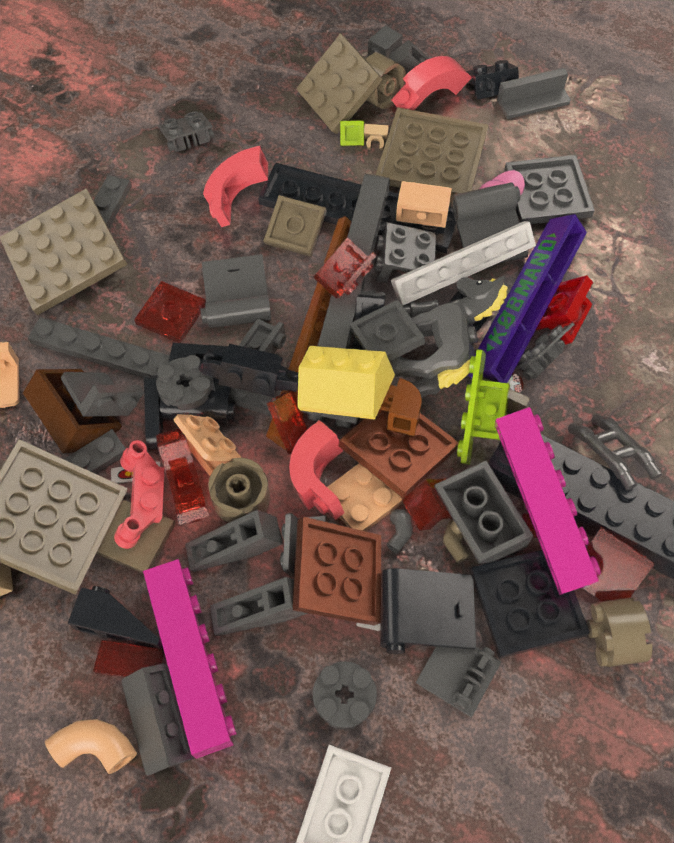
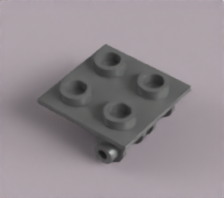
[158,111,214,153]
[515,323,575,380]
[416,647,501,718]

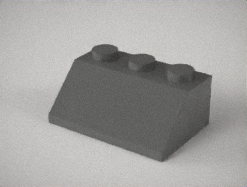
[434,461,533,564]

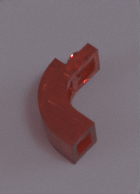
[156,428,209,525]

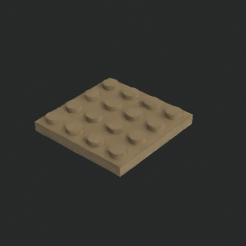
[375,107,489,198]
[0,189,128,315]
[0,439,128,595]

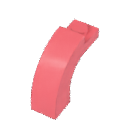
[391,56,472,110]
[203,146,268,227]
[289,420,344,520]

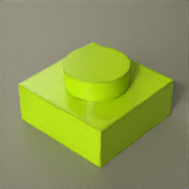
[340,121,364,146]

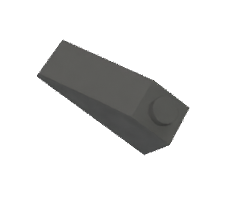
[185,510,283,572]
[210,577,308,636]

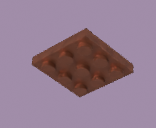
[339,409,459,499]
[293,517,381,626]

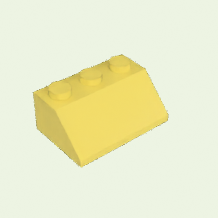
[298,346,395,419]

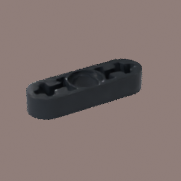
[144,375,164,450]

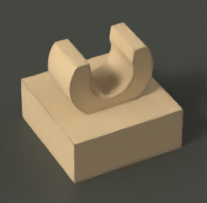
[364,124,388,151]

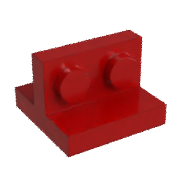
[536,275,593,345]

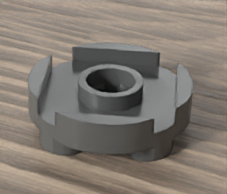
[156,355,214,410]
[313,662,377,729]

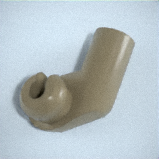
[443,520,469,563]

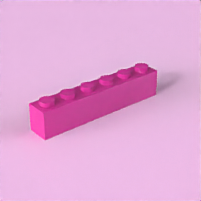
[495,407,601,595]
[143,559,237,759]

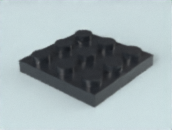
[470,550,590,659]

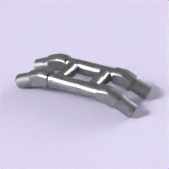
[568,414,663,490]

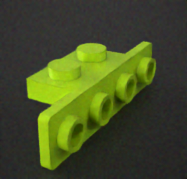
[457,349,510,465]

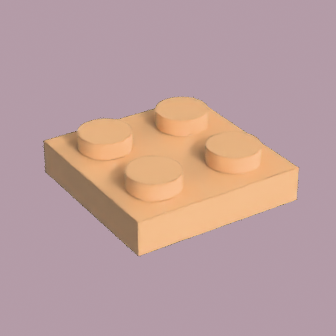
[327,463,402,531]

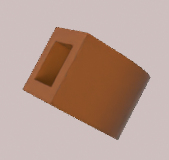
[380,378,422,436]

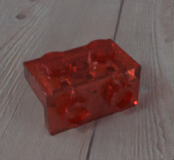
[313,238,377,299]

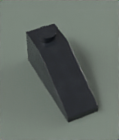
[68,586,164,652]

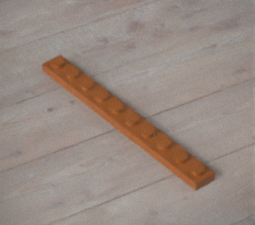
[266,216,351,450]

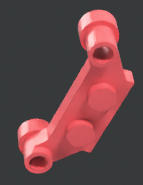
[114,440,165,549]

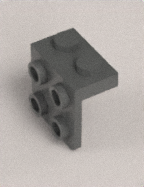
[373,222,436,283]
[61,372,144,417]

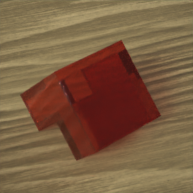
[402,479,452,531]

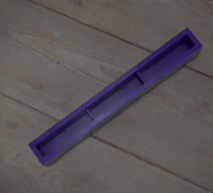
[468,214,587,383]

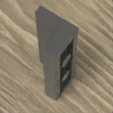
[497,68,571,119]
[122,663,195,776]

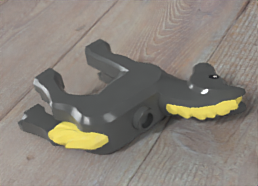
[392,276,508,397]

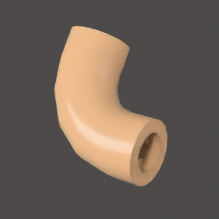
[45,719,137,774]

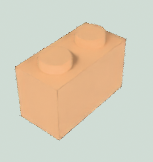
[396,181,452,228]

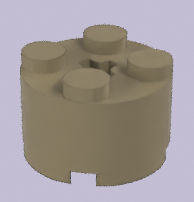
[366,52,406,109]
[208,458,270,523]
[586,598,652,667]

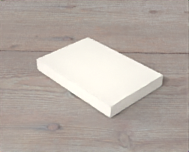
[296,745,391,843]

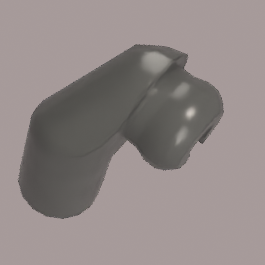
[386,509,413,554]

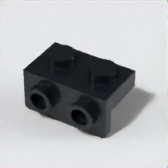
[466,60,519,99]

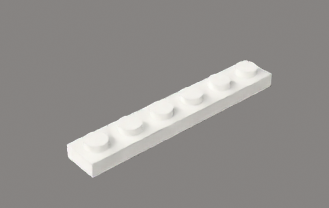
[391,221,536,306]

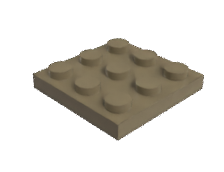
[297,33,383,134]

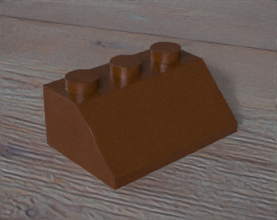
[23,369,122,453]

